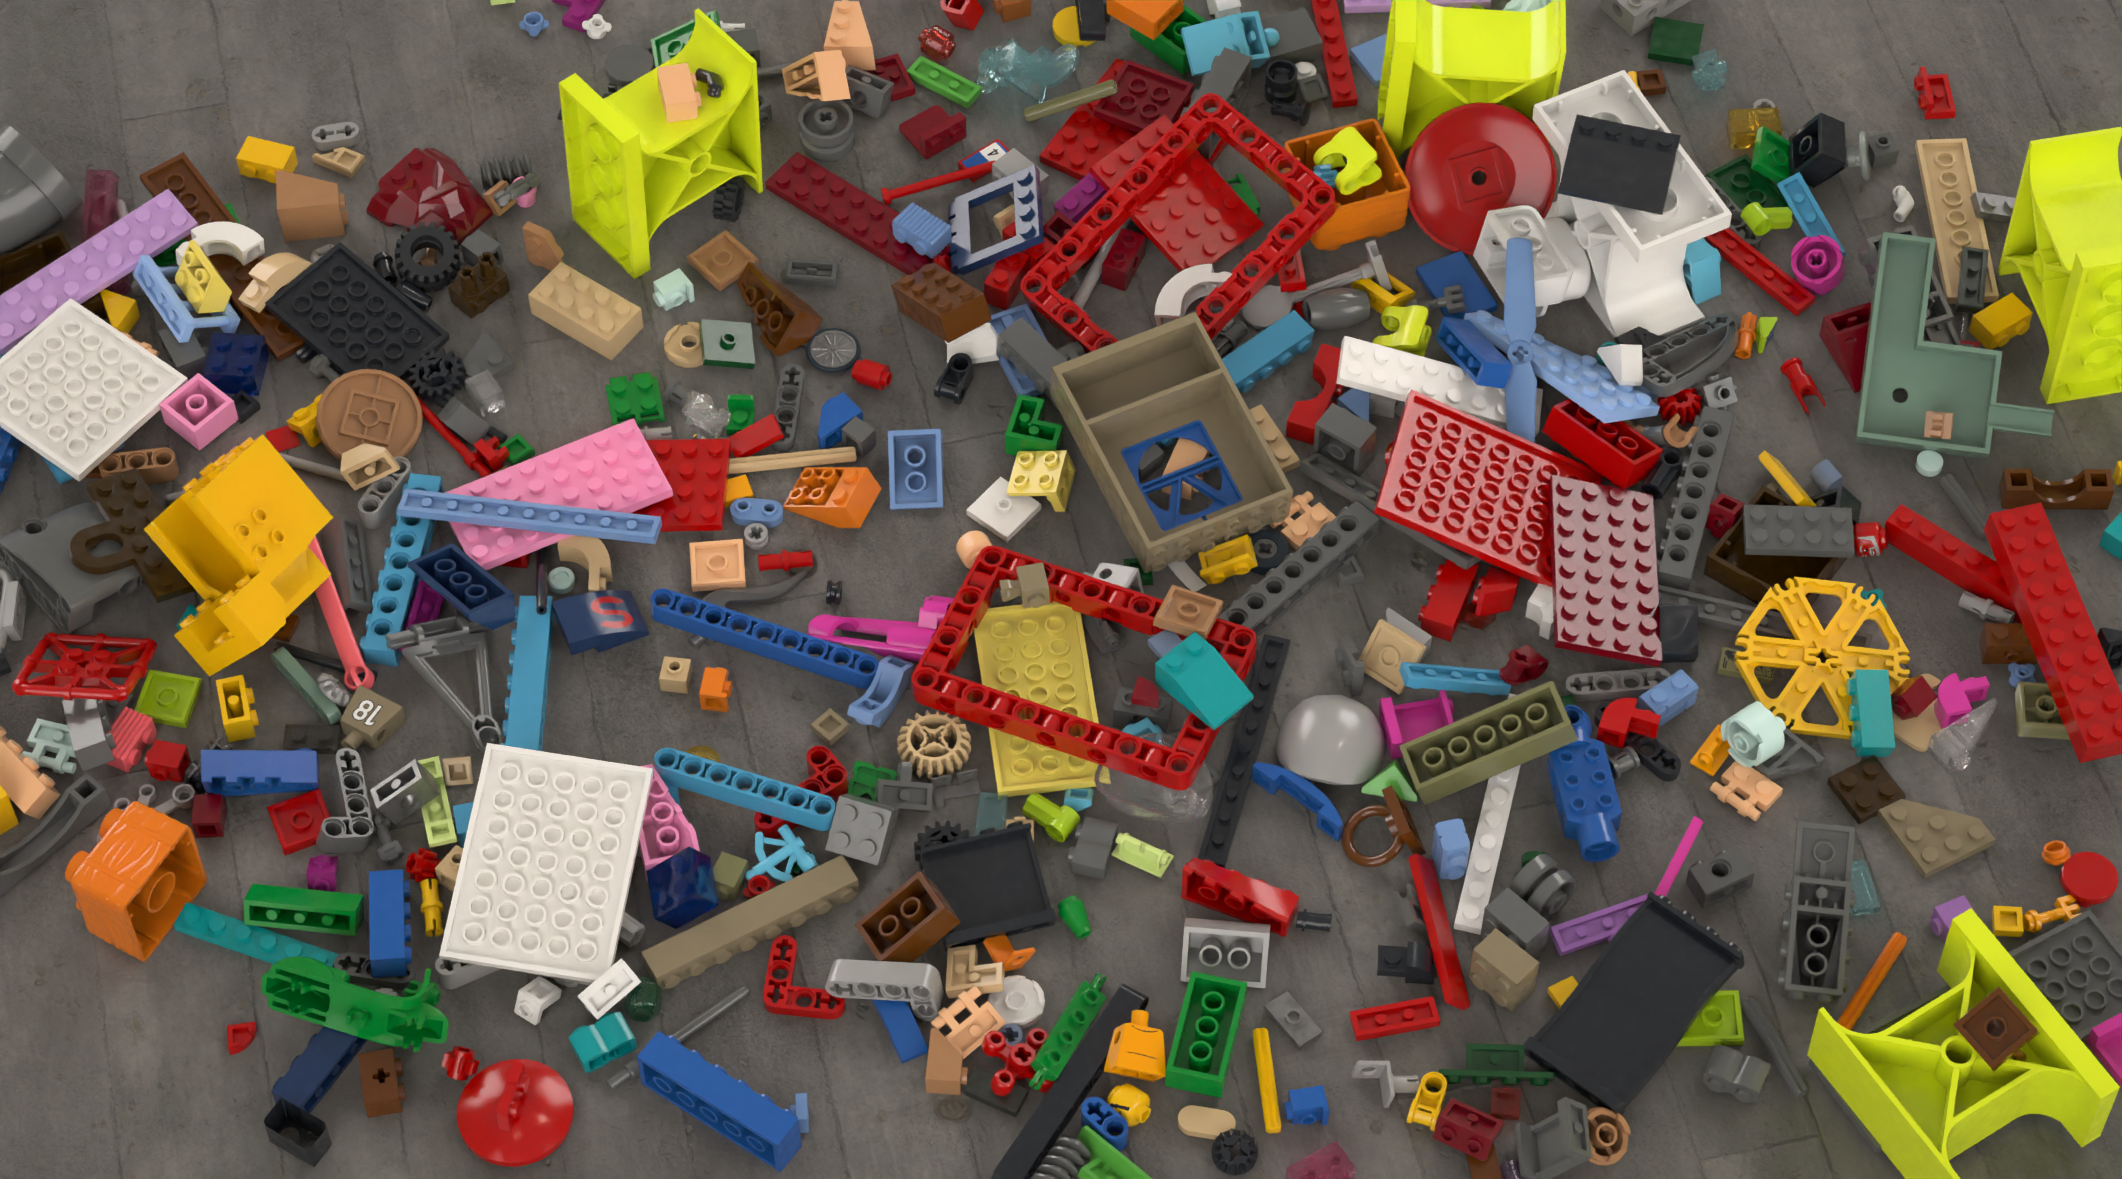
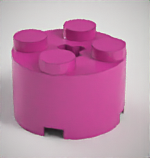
[1791,235,1846,295]

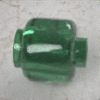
[624,977,663,1022]

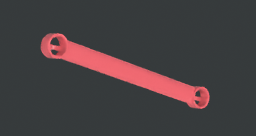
[308,535,375,692]

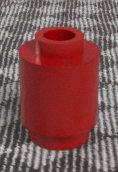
[852,359,892,390]

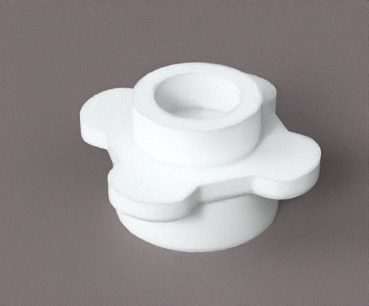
[582,14,612,39]

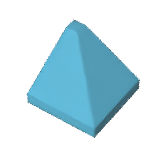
[1064,788,1094,812]

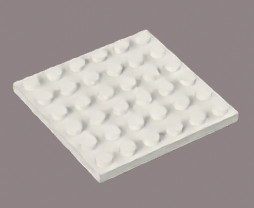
[0,298,188,482]

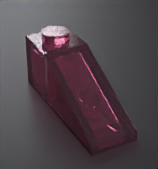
[82,169,119,243]

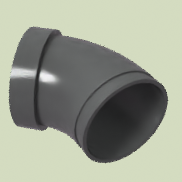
[0,124,84,254]

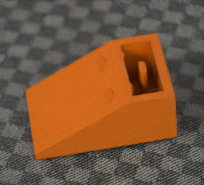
[783,467,882,528]

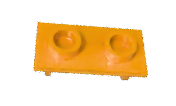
[1689,724,1731,776]

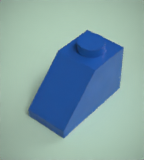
[818,392,863,449]

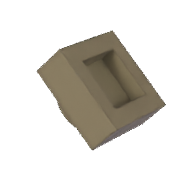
[810,708,850,746]

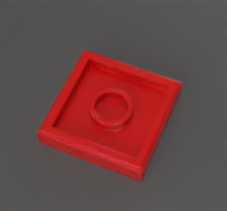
[267,788,332,856]

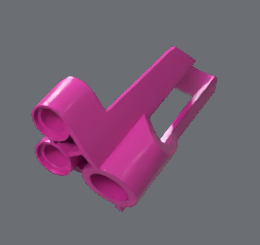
[807,595,954,662]

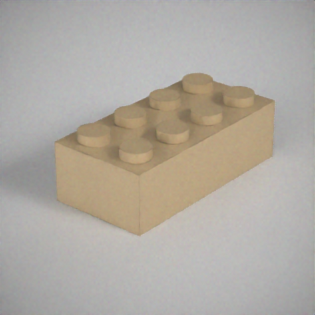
[528,262,644,361]

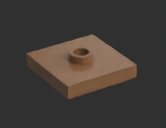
[687,230,759,291]
[1153,585,1223,640]

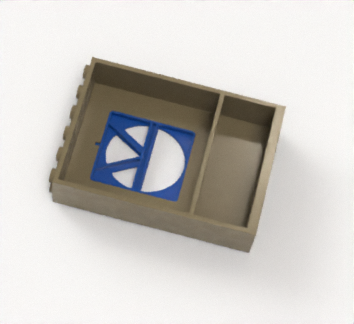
[1050,312,1293,573]

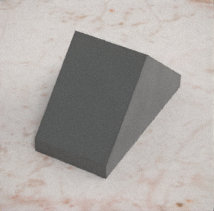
[437,396,492,446]

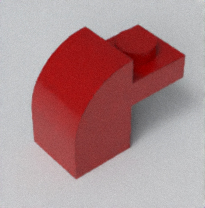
[1596,698,1661,749]

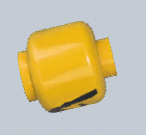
[1107,1083,1151,1127]

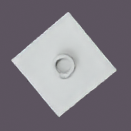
[966,477,1041,542]

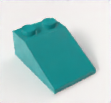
[1155,632,1253,730]

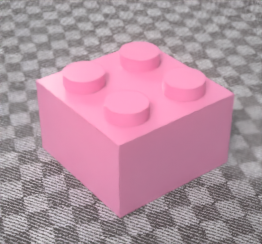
[159,373,239,451]

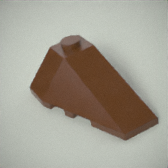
[737,262,823,357]

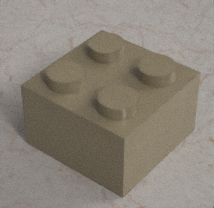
[1469,928,1539,1012]

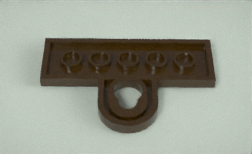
[69,468,196,603]

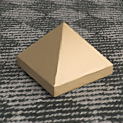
[443,756,473,786]

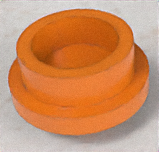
[2042,840,2071,866]

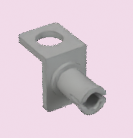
[1351,1060,1419,1108]

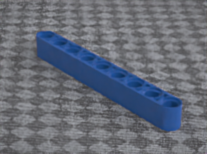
[650,588,879,689]

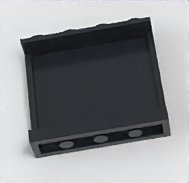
[920,821,1056,952]

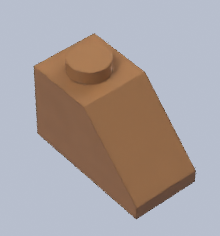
[925,1028,968,1095]

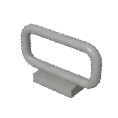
[0,569,28,651]

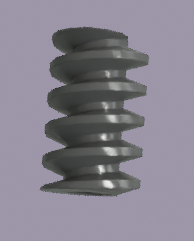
[480,153,532,189]
[1031,1133,1091,1179]

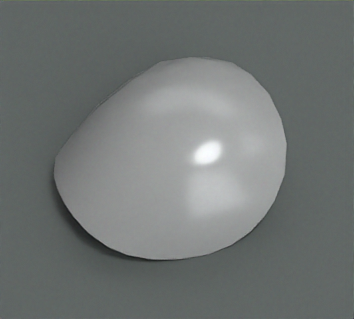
[1276,695,1386,785]

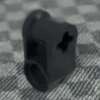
[934,353,973,405]

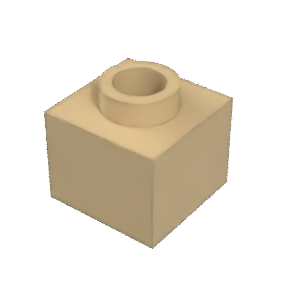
[659,656,692,694]

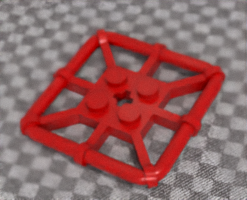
[12,632,157,702]

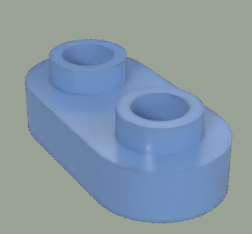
[730,498,783,528]

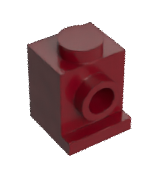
[1705,493,1745,539]

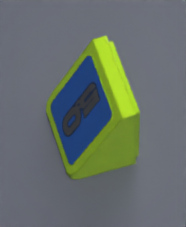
[1755,317,1778,353]

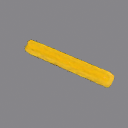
[1252,1027,1281,1134]

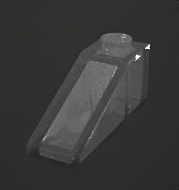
[1927,697,1998,774]

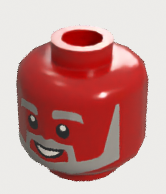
[1853,522,1888,557]

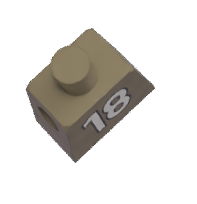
[340,685,406,751]

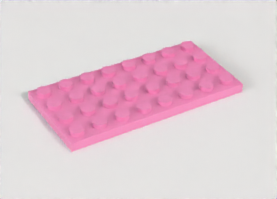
[445,418,673,570]

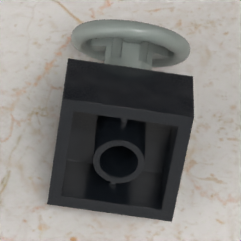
[1789,112,1871,188]

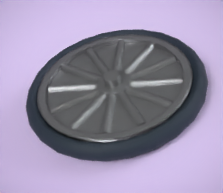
[806,328,861,373]

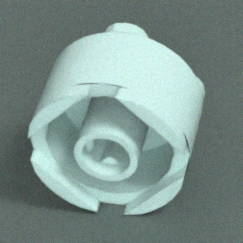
[1721,701,1786,768]

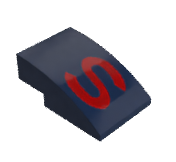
[552,590,649,655]

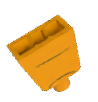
[1104,1010,1166,1082]

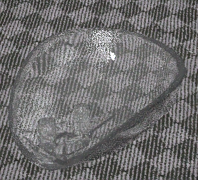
[1094,733,1213,823]

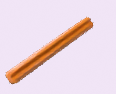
[1837,932,1907,1030]

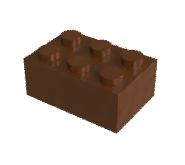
[855,871,961,963]

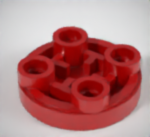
[2059,852,2118,908]

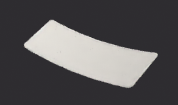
[1167,561,1207,592]

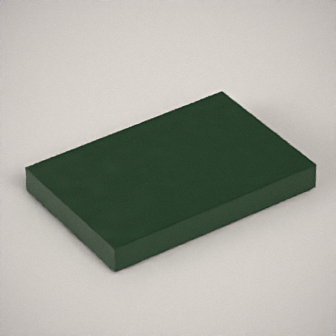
[1705,154,1789,211]

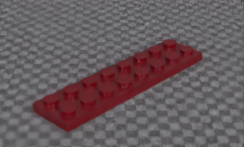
[765,152,951,275]

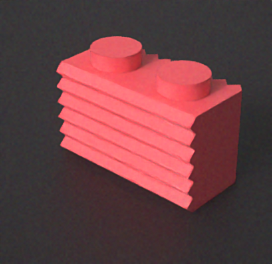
[106,707,156,772]

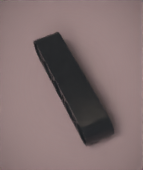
[1075,0,1106,41]

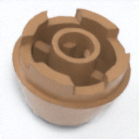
[1587,1107,1630,1165]

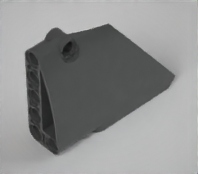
[0,502,147,634]

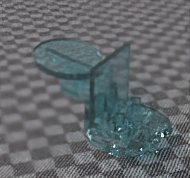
[977,38,1080,103]

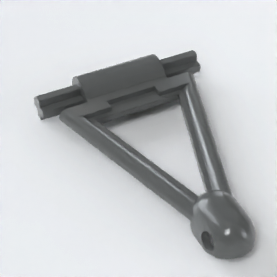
[385,615,503,754]

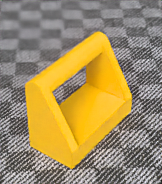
[1350,272,1416,315]

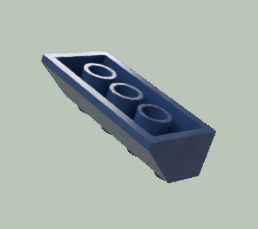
[407,543,516,630]

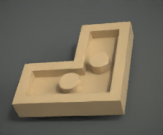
[946,945,1005,999]

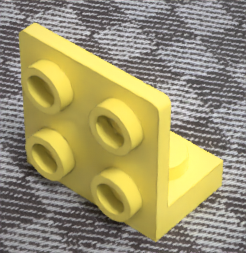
[1007,450,1076,512]

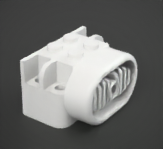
[1473,205,1591,317]

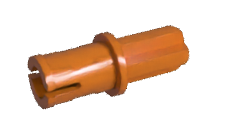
[1735,312,1757,360]

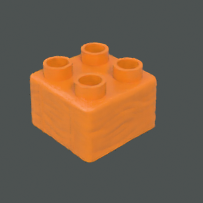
[1283,118,1410,251]
[65,801,207,962]

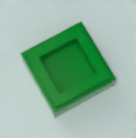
[498,433,535,466]

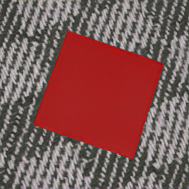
[265,425,301,452]

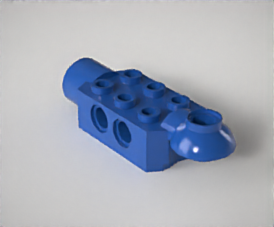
[1546,705,1622,862]

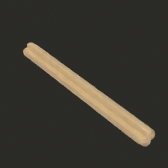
[728,446,857,475]

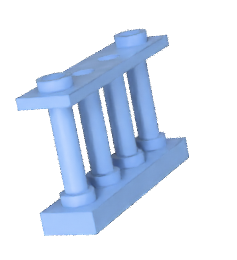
[133,255,240,343]

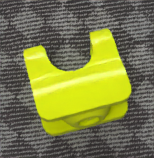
[1313,127,1382,195]
[1372,305,1432,357]

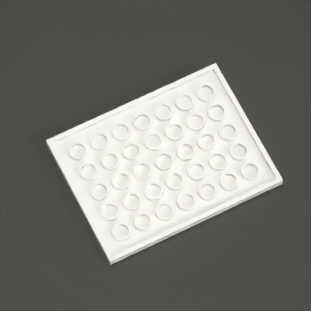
[439,743,654,983]

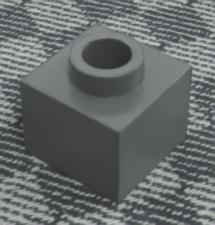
[1867,132,1899,169]
[842,416,876,458]

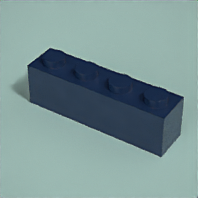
[272,1026,368,1113]

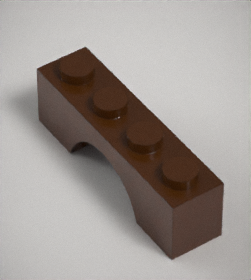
[1999,469,2114,510]

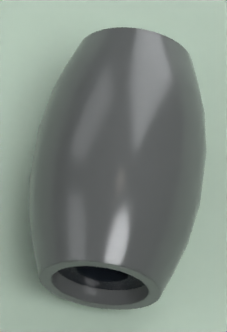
[1302,288,1370,330]

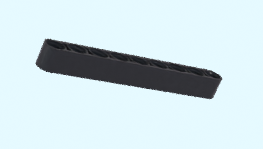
[991,984,1149,1179]

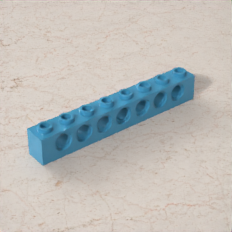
[360,473,445,667]

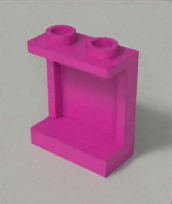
[1379,690,1456,759]
[2086,1013,2122,1087]

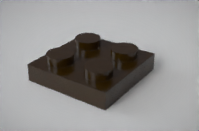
[1827,755,1906,824]

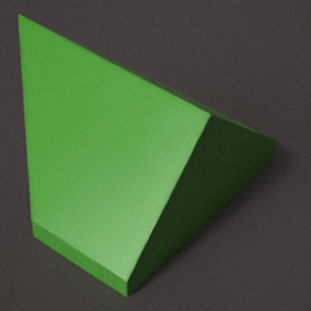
[1361,758,1418,802]

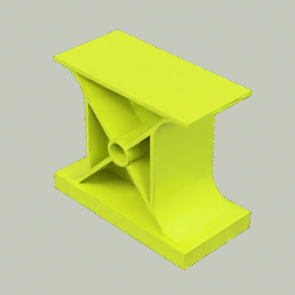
[1377,0,1566,162]
[559,8,763,279]
[1998,127,2122,404]
[1807,908,2120,1179]

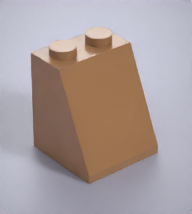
[275,170,350,242]

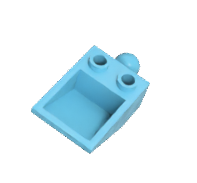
[1181,11,1280,76]

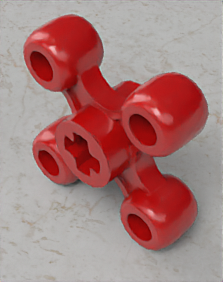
[982,1028,1055,1096]

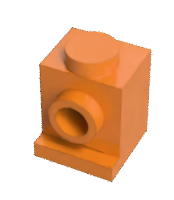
[699,667,732,712]

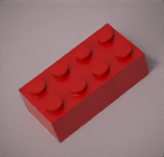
[1542,399,1663,490]

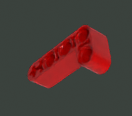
[754,745,848,839]

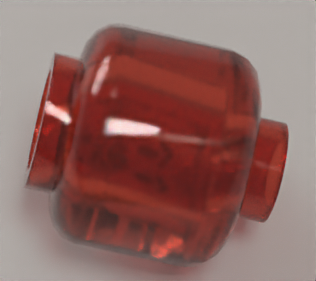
[918,25,956,62]

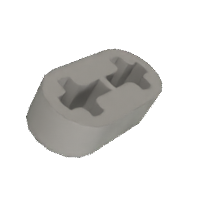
[312,122,361,151]

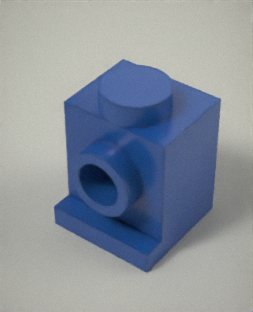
[1284,1085,1329,1125]

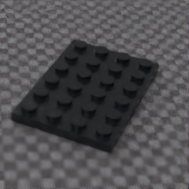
[265,242,450,380]

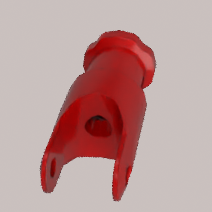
[1780,357,1826,415]

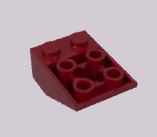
[1819,302,1871,393]

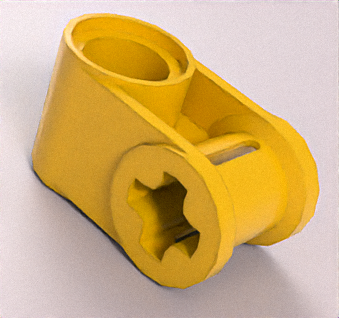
[1407,1072,1447,1131]

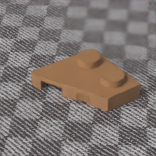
[522,221,574,271]

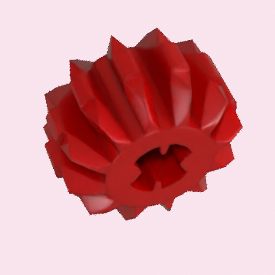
[1657,388,1702,427]

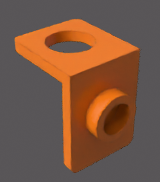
[983,935,1036,972]

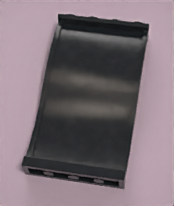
[1523,891,1744,1115]

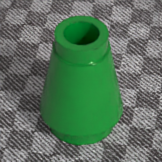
[1057,895,1092,939]

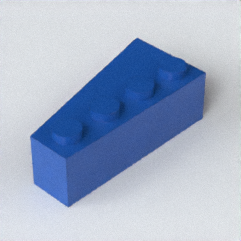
[201,748,320,797]

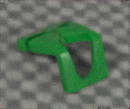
[848,761,897,801]

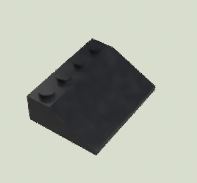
[1558,114,1681,215]

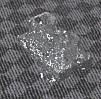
[681,390,731,439]

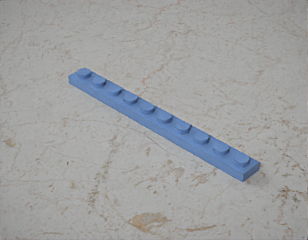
[397,489,663,544]

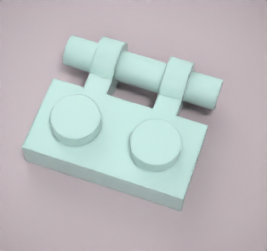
[22,718,76,774]

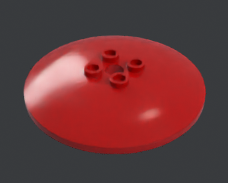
[1404,103,1557,255]

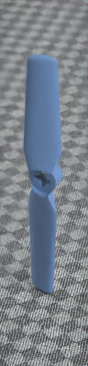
[1504,237,1537,443]

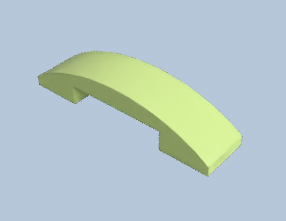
[418,756,457,848]

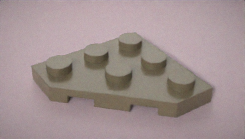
[1877,799,1996,879]

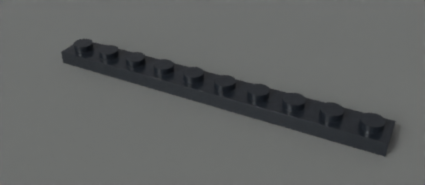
[1198,634,1291,868]

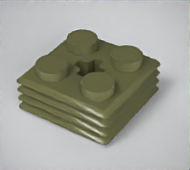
[2015,682,2070,740]

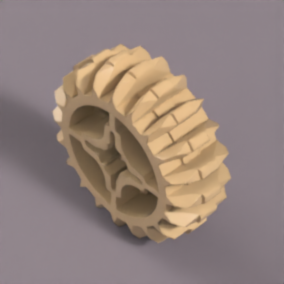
[897,710,971,780]

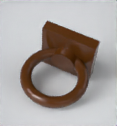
[1341,785,1426,867]
[1953,987,2039,1071]

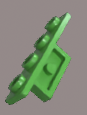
[1077,1125,1152,1179]

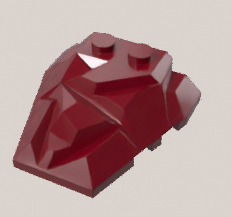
[366,148,493,246]

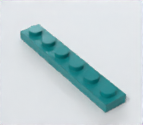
[174,902,339,968]

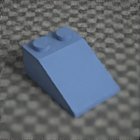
[888,429,944,510]

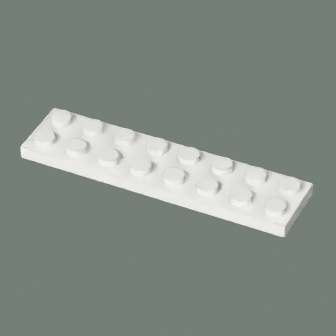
[1336,336,1543,437]

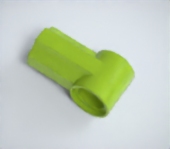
[1741,202,1793,236]
[1022,792,1081,843]

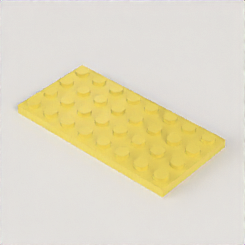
[974,601,1108,798]

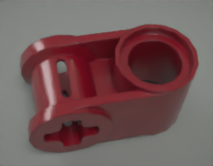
[1499,644,1549,686]

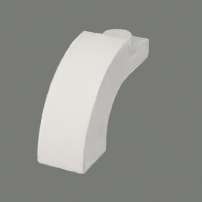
[175,222,265,267]

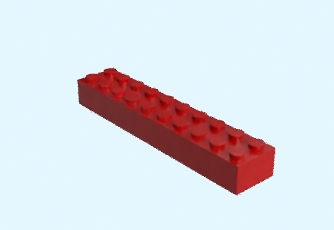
[1984,502,2122,763]

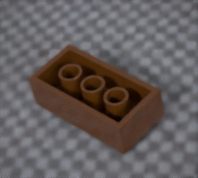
[891,263,992,343]

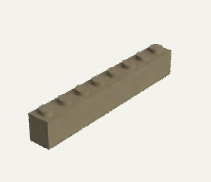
[641,855,859,992]

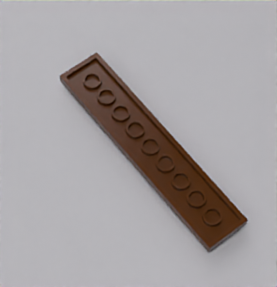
[140,152,306,362]

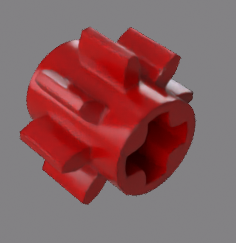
[406,848,440,883]
[441,1046,480,1081]

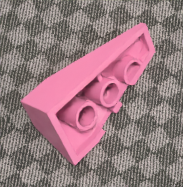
[639,764,701,881]

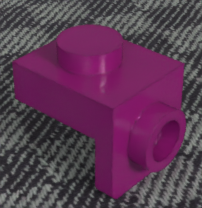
[306,855,339,892]

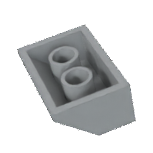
[1180,918,1270,988]

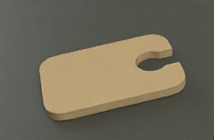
[1892,674,1947,752]

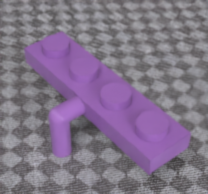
[1549,892,1654,956]

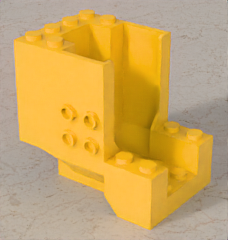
[144,434,333,677]

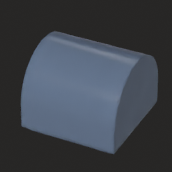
[1810,459,1842,492]

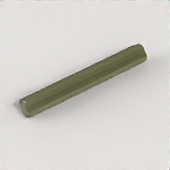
[1024,80,1118,122]

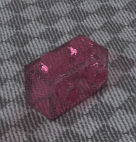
[1286,1141,1355,1179]

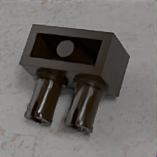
[448,252,510,319]

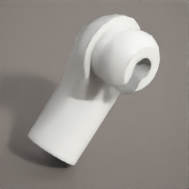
[1892,186,1914,222]

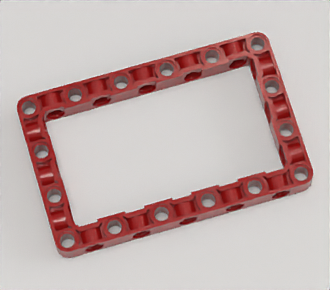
[1020,93,1337,353]
[911,545,1257,791]

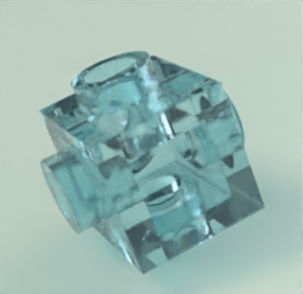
[1691,49,1729,92]

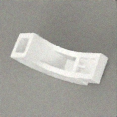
[1154,264,1232,326]

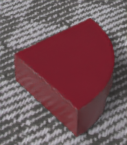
[1131,676,1159,708]

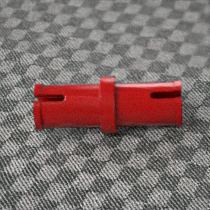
[758,550,813,572]

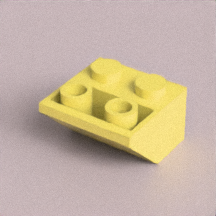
[174,240,232,314]

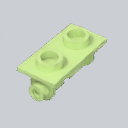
[1111,832,1174,878]

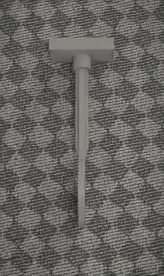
[1242,240,1392,330]

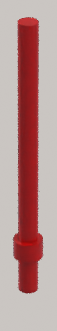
[416,395,493,478]

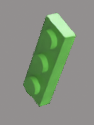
[907,56,982,109]

